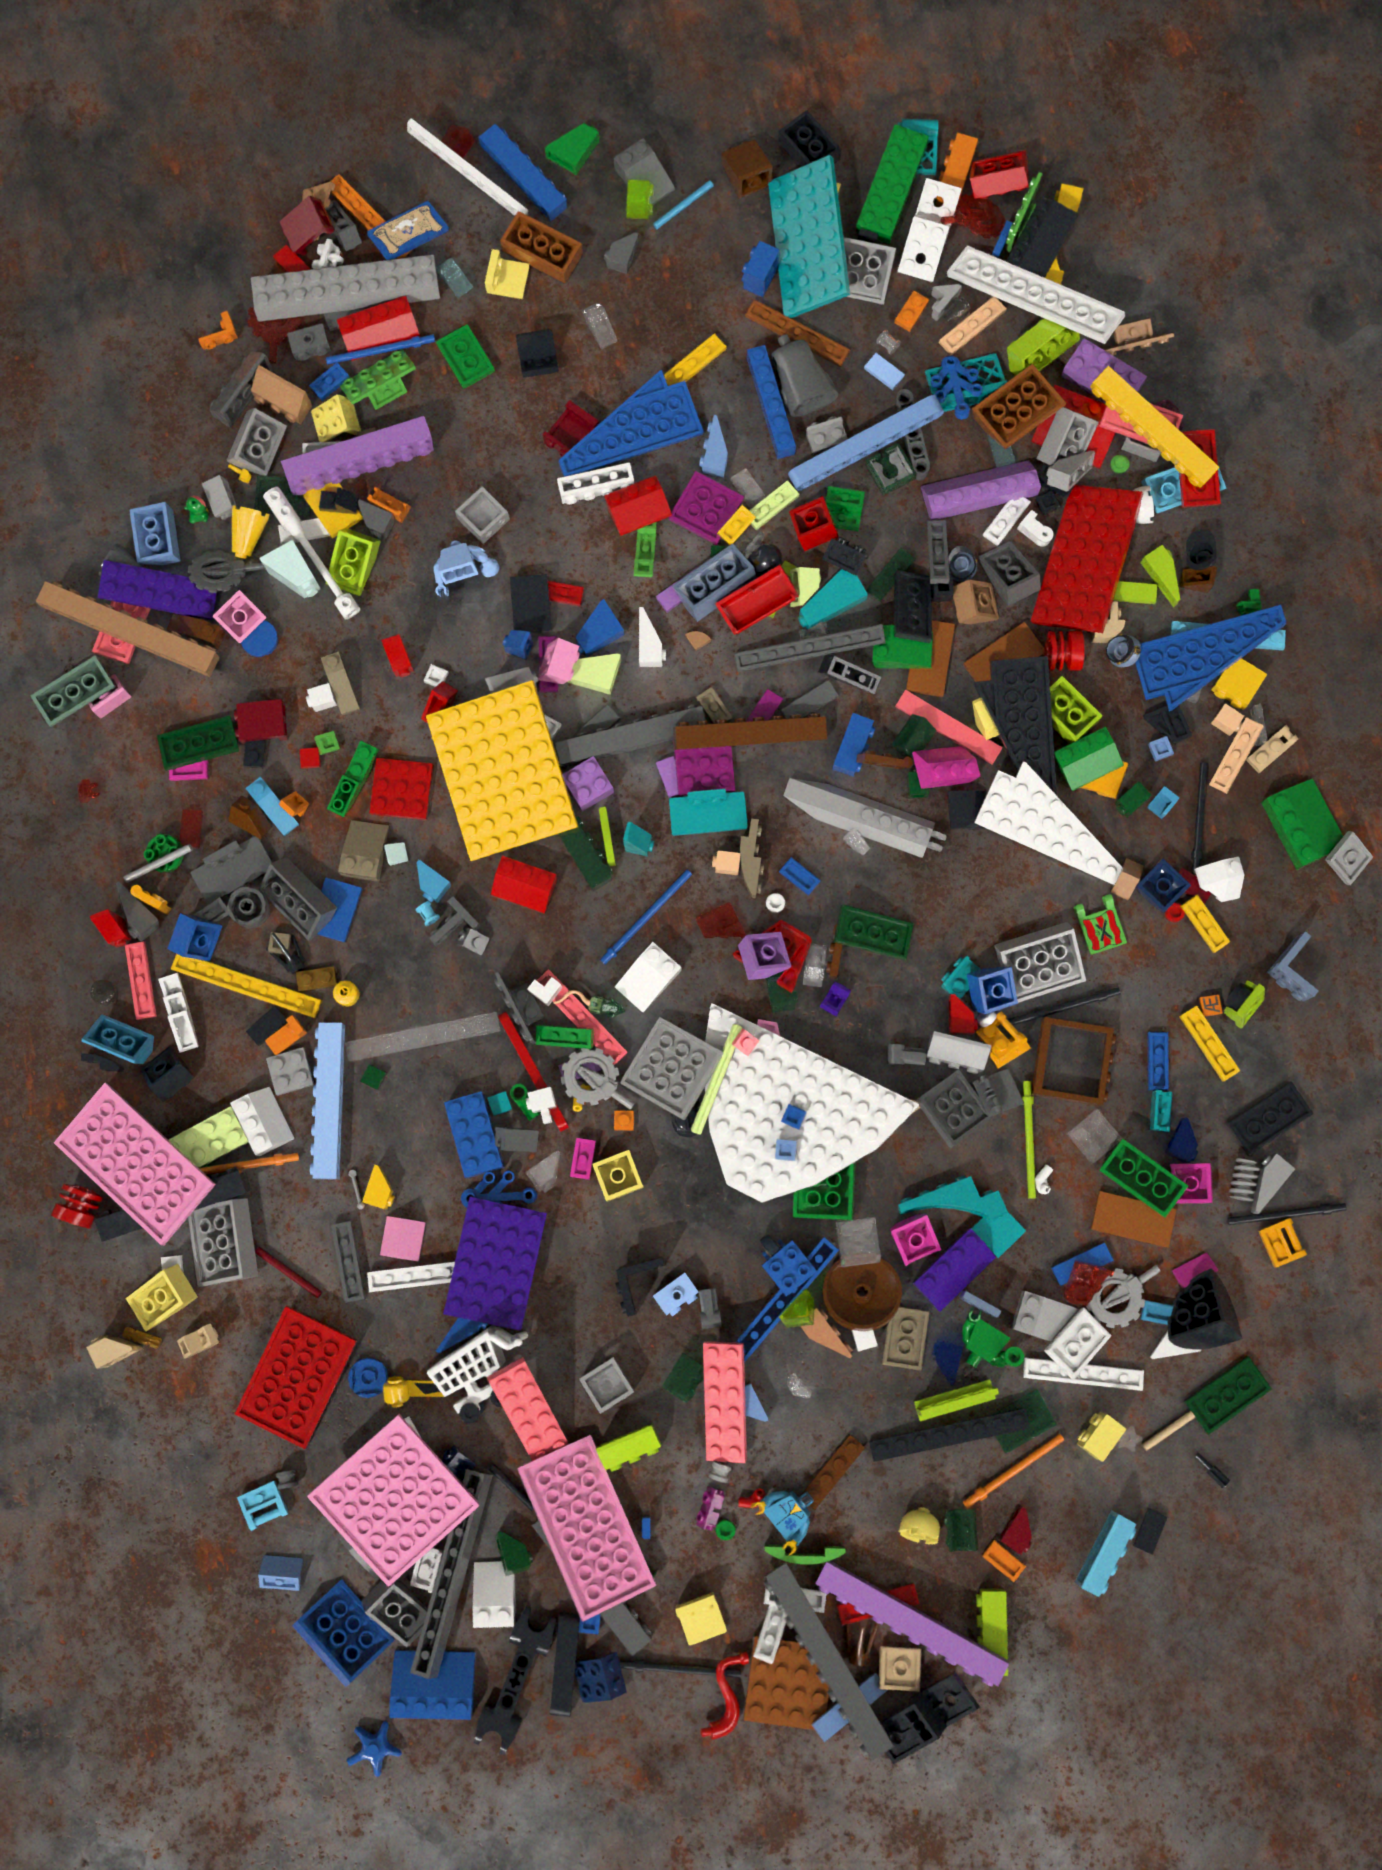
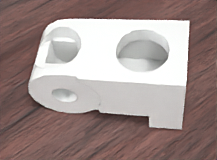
[1017,510,1053,547]

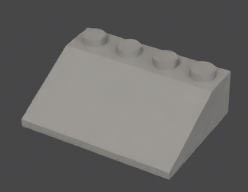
[843,237,896,304]
[994,922,1086,1003]
[188,1199,258,1287]

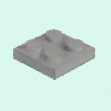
[1325,831,1373,885]
[266,1047,315,1096]

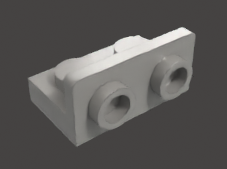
[806,417,848,455]

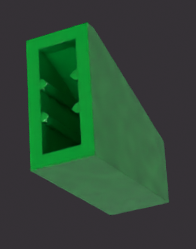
[545,123,600,175]

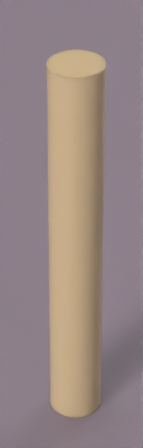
[1142,1411,1195,1451]

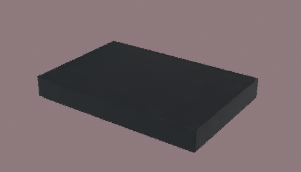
[510,574,552,633]

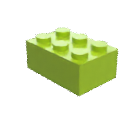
[1050,676,1102,744]

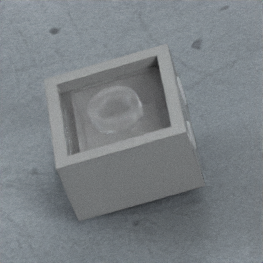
[455,487,510,544]
[579,1357,635,1413]

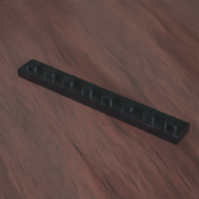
[869,1408,1030,1462]

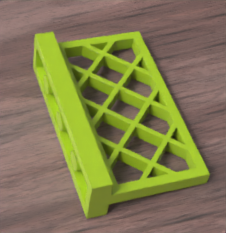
[914,1379,999,1421]

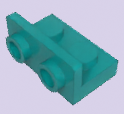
[941,955,981,999]

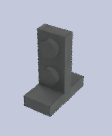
[429,897,481,947]

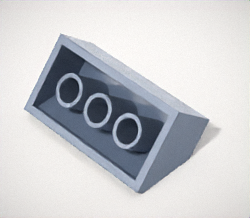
[672,544,757,622]

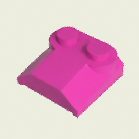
[1170,1163,1213,1204]
[890,1213,941,1266]

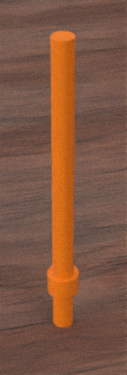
[199,1153,299,1175]
[962,1434,1064,1508]

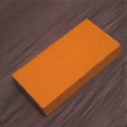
[982,1539,1026,1582]

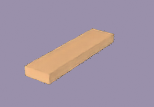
[939,296,1007,355]
[1209,717,1264,794]

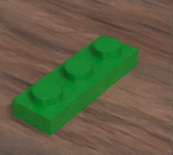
[536,1025,594,1049]

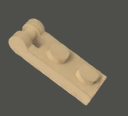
[1246,725,1299,774]

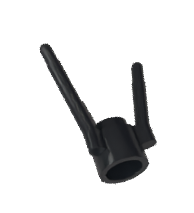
[266,932,306,975]

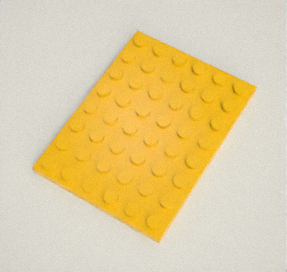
[426,680,578,861]

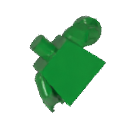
[962,1307,1024,1368]

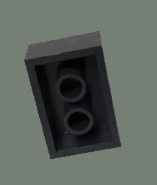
[778,110,841,168]

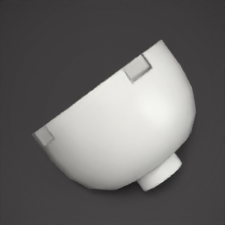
[1133,486,1154,524]

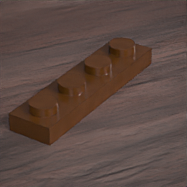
[799,1434,865,1510]

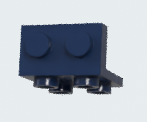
[574,1652,627,1703]

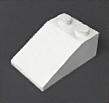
[615,942,682,1013]
[473,1561,516,1628]

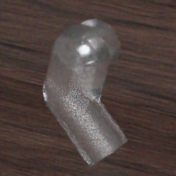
[787,1374,812,1399]

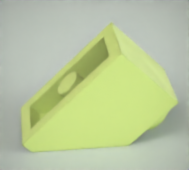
[790,567,821,607]

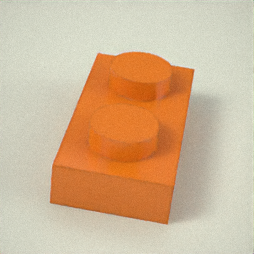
[894,291,929,332]

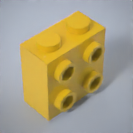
[1211,658,1267,710]

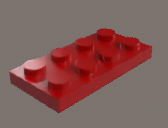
[1179,429,1221,508]

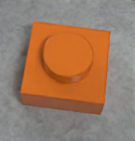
[614,1111,634,1131]

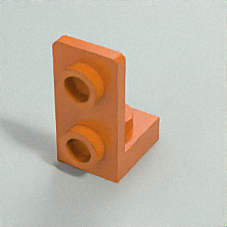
[198,311,238,349]
[265,1015,307,1055]

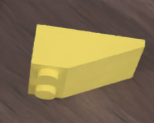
[126,1264,198,1332]

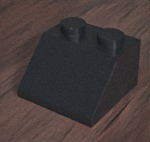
[140,1045,194,1102]

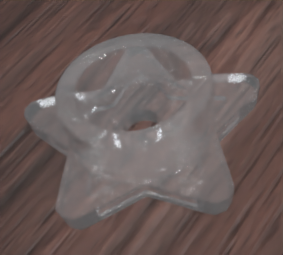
[1118,1426,1142,1452]

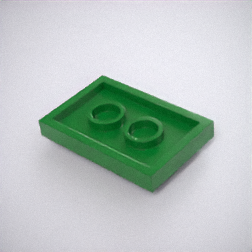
[436,324,495,389]

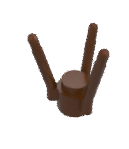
[846,1622,879,1666]

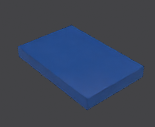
[317,877,363,943]

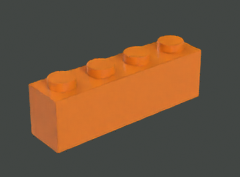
[934,133,978,212]

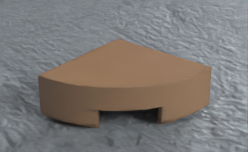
[685,631,711,651]

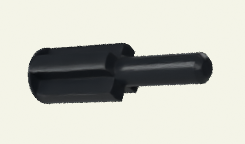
[1195,1453,1230,1488]

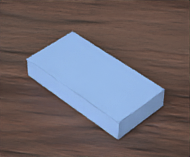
[864,353,905,390]

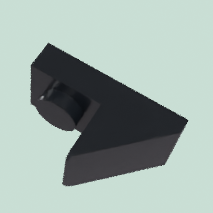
[319,487,359,515]

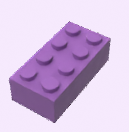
[1061,338,1147,403]

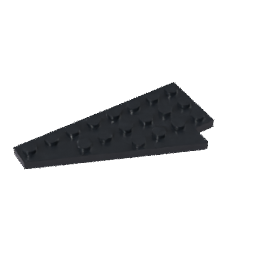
[973,656,1057,796]

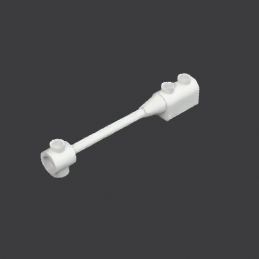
[263,487,360,619]

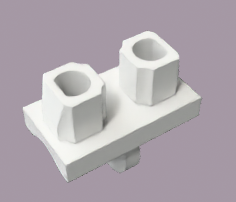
[312,239,344,269]

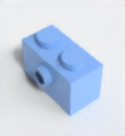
[653,1273,698,1316]

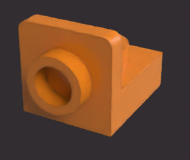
[279,791,309,817]

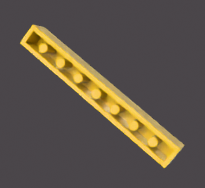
[1090,366,1220,488]

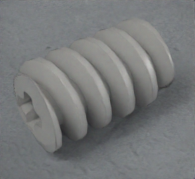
[1229,1158,1260,1201]

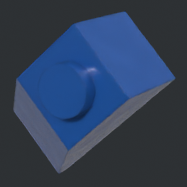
[503,630,533,660]

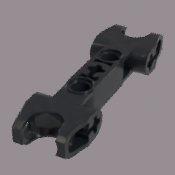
[474,1605,557,1756]

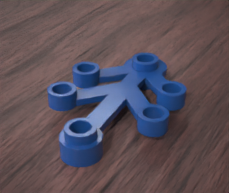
[931,356,982,420]
[461,1171,537,1207]

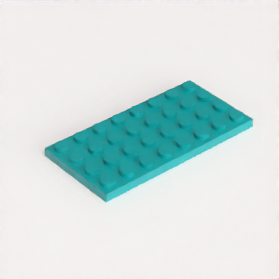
[768,155,850,318]

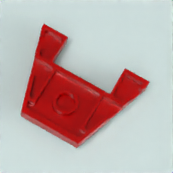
[732,920,812,993]

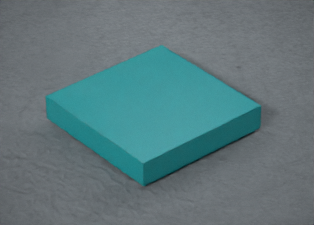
[971,1212,1026,1258]

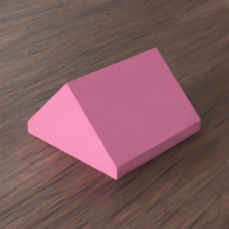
[89,674,131,718]
[380,1216,426,1261]

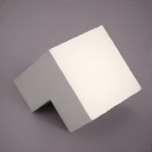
[528,977,563,1006]

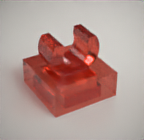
[77,779,100,803]

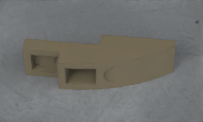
[740,819,764,898]

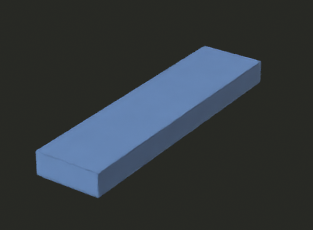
[812,1673,888,1742]

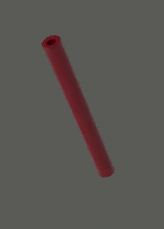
[255,1247,322,1298]

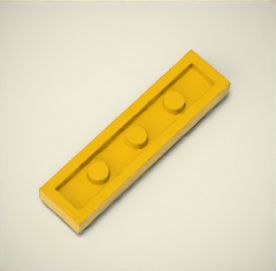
[1179,1006,1240,1082]

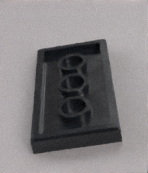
[894,570,932,643]
[1226,1081,1313,1156]

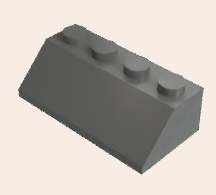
[209,351,273,428]
[258,857,337,941]

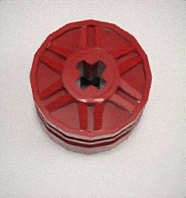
[1045,631,1084,671]
[51,1183,103,1229]

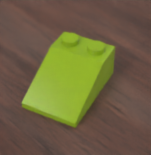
[325,529,381,596]

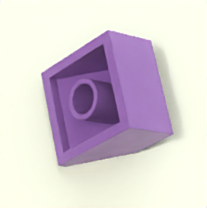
[738,932,791,980]

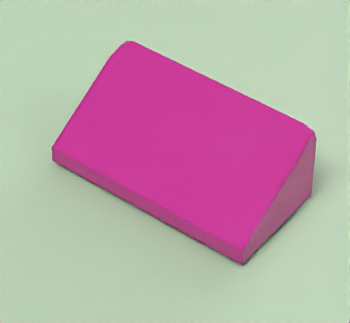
[1172,1253,1218,1288]

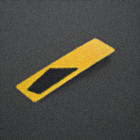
[406,1380,446,1397]

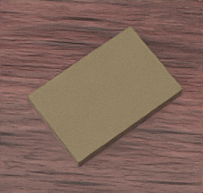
[882,1307,930,1371]

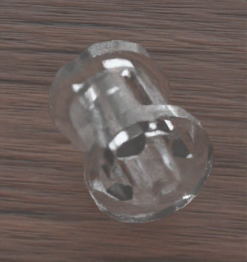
[876,330,901,355]

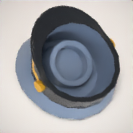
[948,546,977,582]
[1106,634,1141,667]

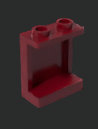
[280,196,335,256]
[542,400,599,457]
[234,699,288,744]

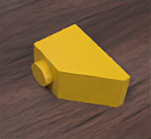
[362,1165,395,1210]

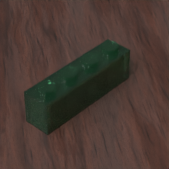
[558,816,613,892]

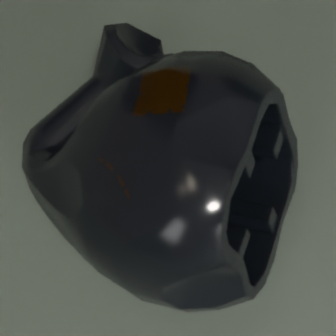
[748,544,782,578]

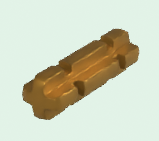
[123,1327,162,1348]

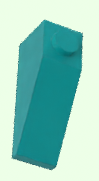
[623,822,654,857]

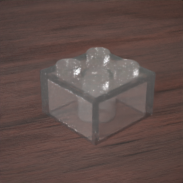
[835,1217,881,1267]

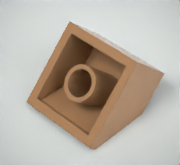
[953,579,999,625]

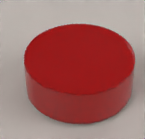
[1165,902,1185,922]

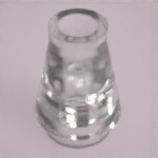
[843,828,870,856]

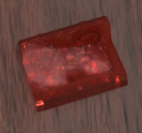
[432,124,475,159]

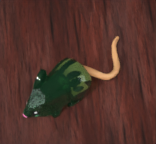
[554,990,625,1018]

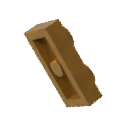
[296,966,337,992]

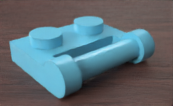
[237,1480,289,1531]

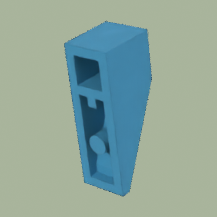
[245,777,299,836]

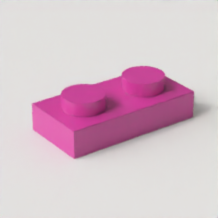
[570,1138,596,1180]

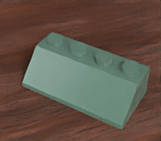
[30,656,115,727]

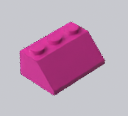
[912,746,980,789]

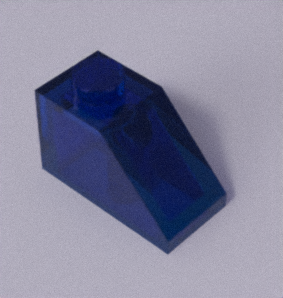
[1165,1117,1198,1164]
[931,1340,963,1386]

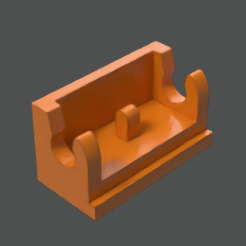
[367,487,411,523]

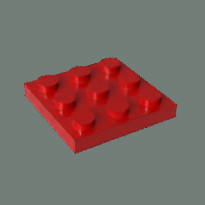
[369,758,434,820]

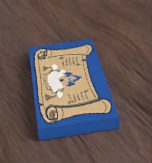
[367,201,449,260]

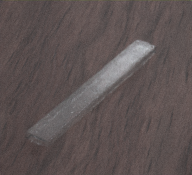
[345,1012,501,1062]

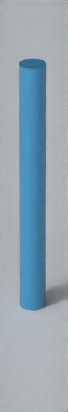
[653,180,714,229]

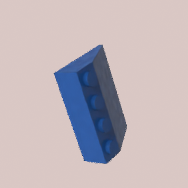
[292,1579,395,1687]
[389,1650,475,1720]

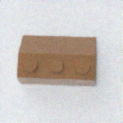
[251,365,313,424]

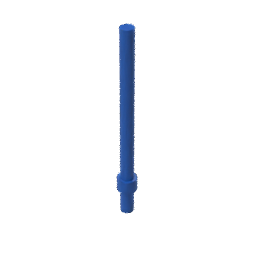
[326,335,435,365]

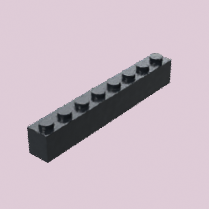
[94,1166,252,1242]

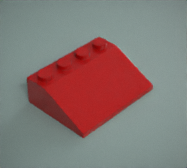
[1031,385,1115,469]

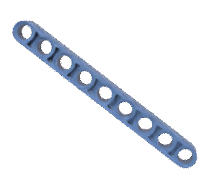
[788,395,944,491]

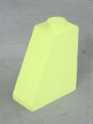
[568,654,621,695]

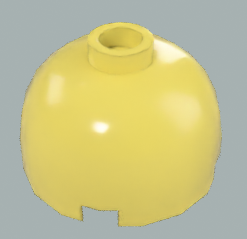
[899,1508,940,1544]

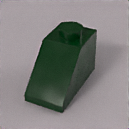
[1115,781,1152,818]
[495,1531,533,1576]

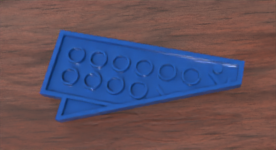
[558,370,704,477]
[1135,605,1286,711]

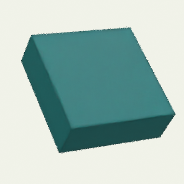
[488,1091,512,1116]

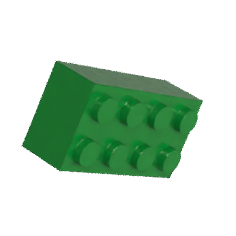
[1099,1139,1188,1218]

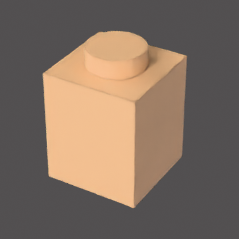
[1211,704,1244,736]
[712,851,740,875]

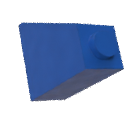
[575,599,624,658]

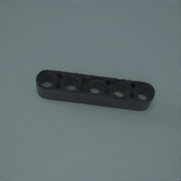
[550,1613,580,1717]

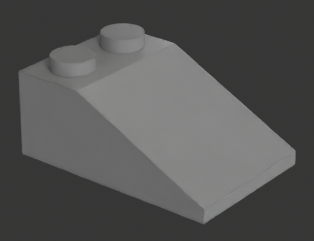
[1011,1291,1079,1342]

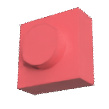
[731,1028,759,1056]

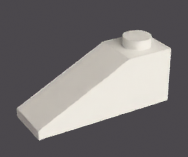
[639,607,666,667]

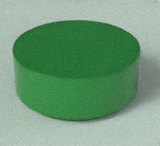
[716,1519,736,1540]

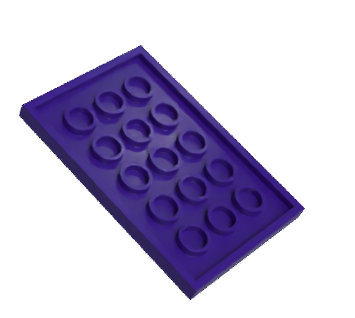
[443,1197,547,1331]

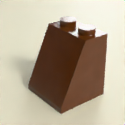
[721,139,773,199]

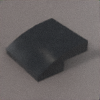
[947,790,987,830]

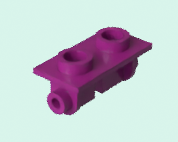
[696,1486,725,1531]

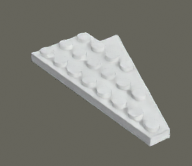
[974,762,1122,885]

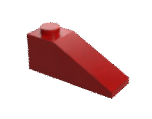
[381,634,414,677]
[90,909,131,947]

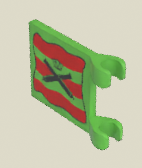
[1073,894,1127,955]

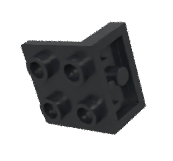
[822,537,868,576]

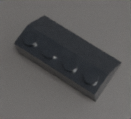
[1006,197,1079,278]

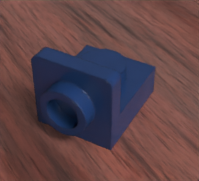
[441,1446,476,1480]

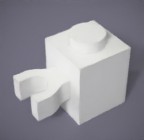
[526,1087,557,1124]

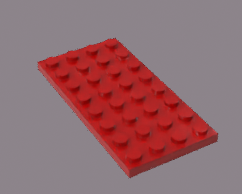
[1031,485,1143,633]

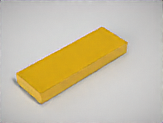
[1181,894,1230,953]

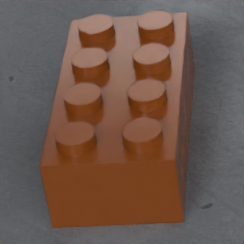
[500,211,583,283]

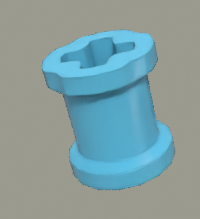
[416,901,440,926]

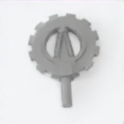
[561,1048,635,1109]
[1085,1265,1160,1328]

